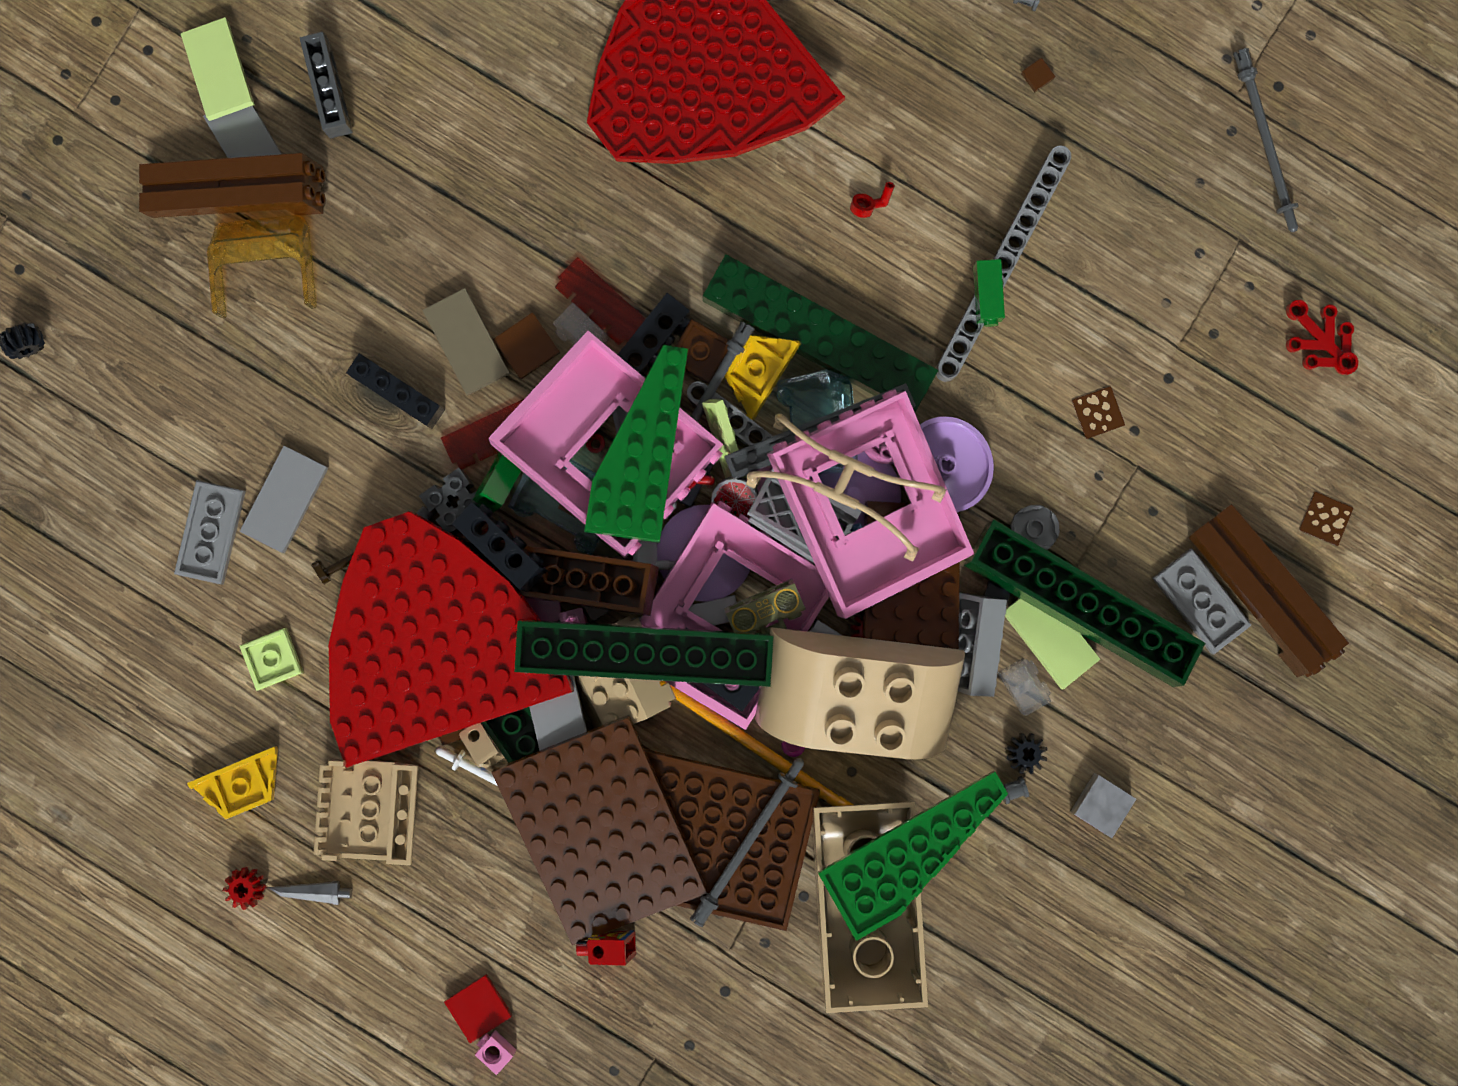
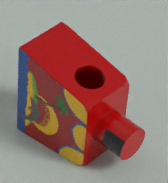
[576,930,636,966]

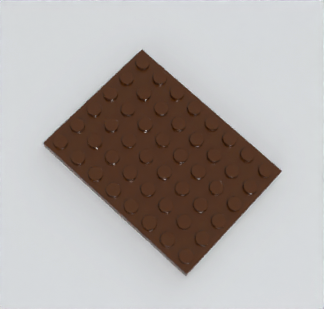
[491,715,707,945]
[645,749,820,931]

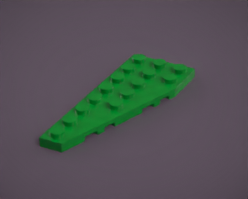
[585,345,688,543]
[818,771,1008,941]

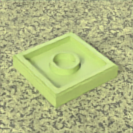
[240,628,304,691]

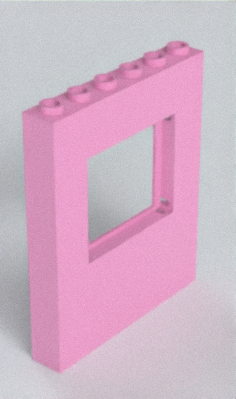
[489,331,723,558]
[767,389,974,619]
[640,501,829,730]

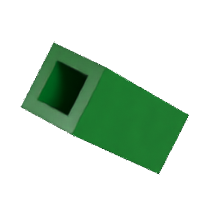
[973,259,1005,327]
[472,453,521,512]

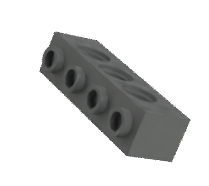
[299,32,353,139]

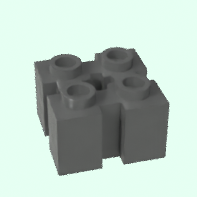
[419,468,479,535]

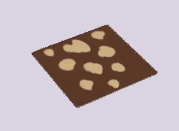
[1072,386,1125,439]
[1299,492,1353,546]

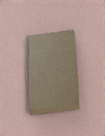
[422,288,510,396]

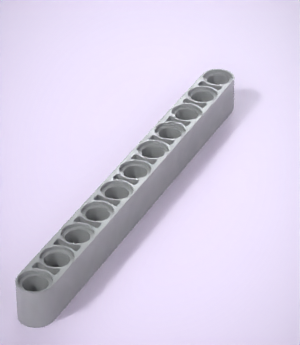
[936,145,1071,382]

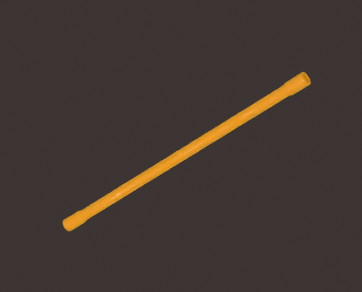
[659,681,854,807]

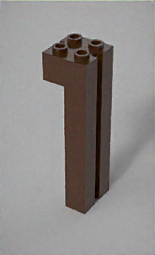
[139,153,326,218]
[1188,504,1349,677]

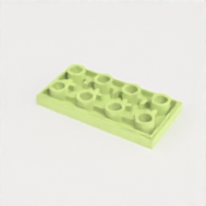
[181,17,255,121]
[1005,598,1100,689]

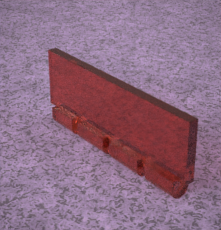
[555,257,646,345]
[441,398,525,470]

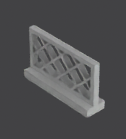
[747,467,861,550]

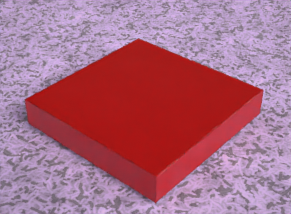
[444,973,512,1044]

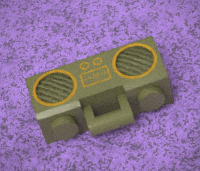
[724,578,806,634]

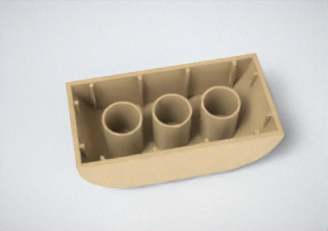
[755,627,965,759]
[813,802,928,1013]

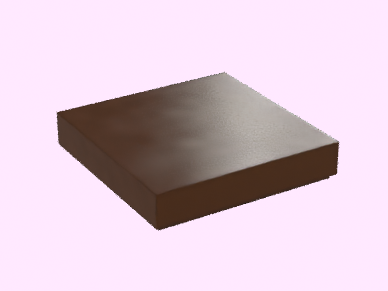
[493,312,560,379]
[675,319,728,384]

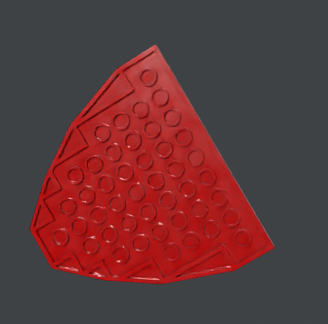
[587,0,845,164]
[328,511,574,768]

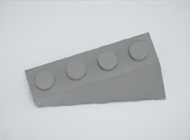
[958,592,1007,697]

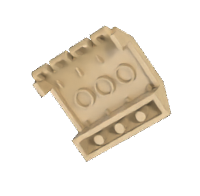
[574,616,676,729]
[313,759,418,865]

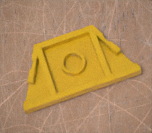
[725,335,801,420]
[187,746,278,819]

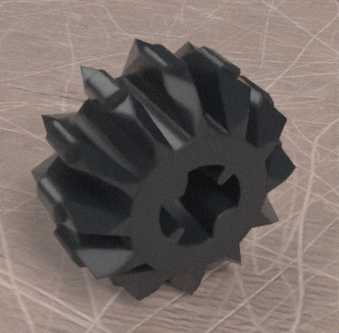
[0,323,45,359]
[1006,733,1047,774]

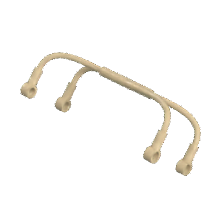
[746,413,947,562]

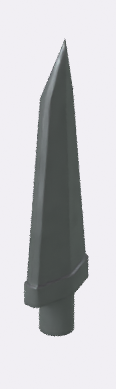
[267,881,352,905]

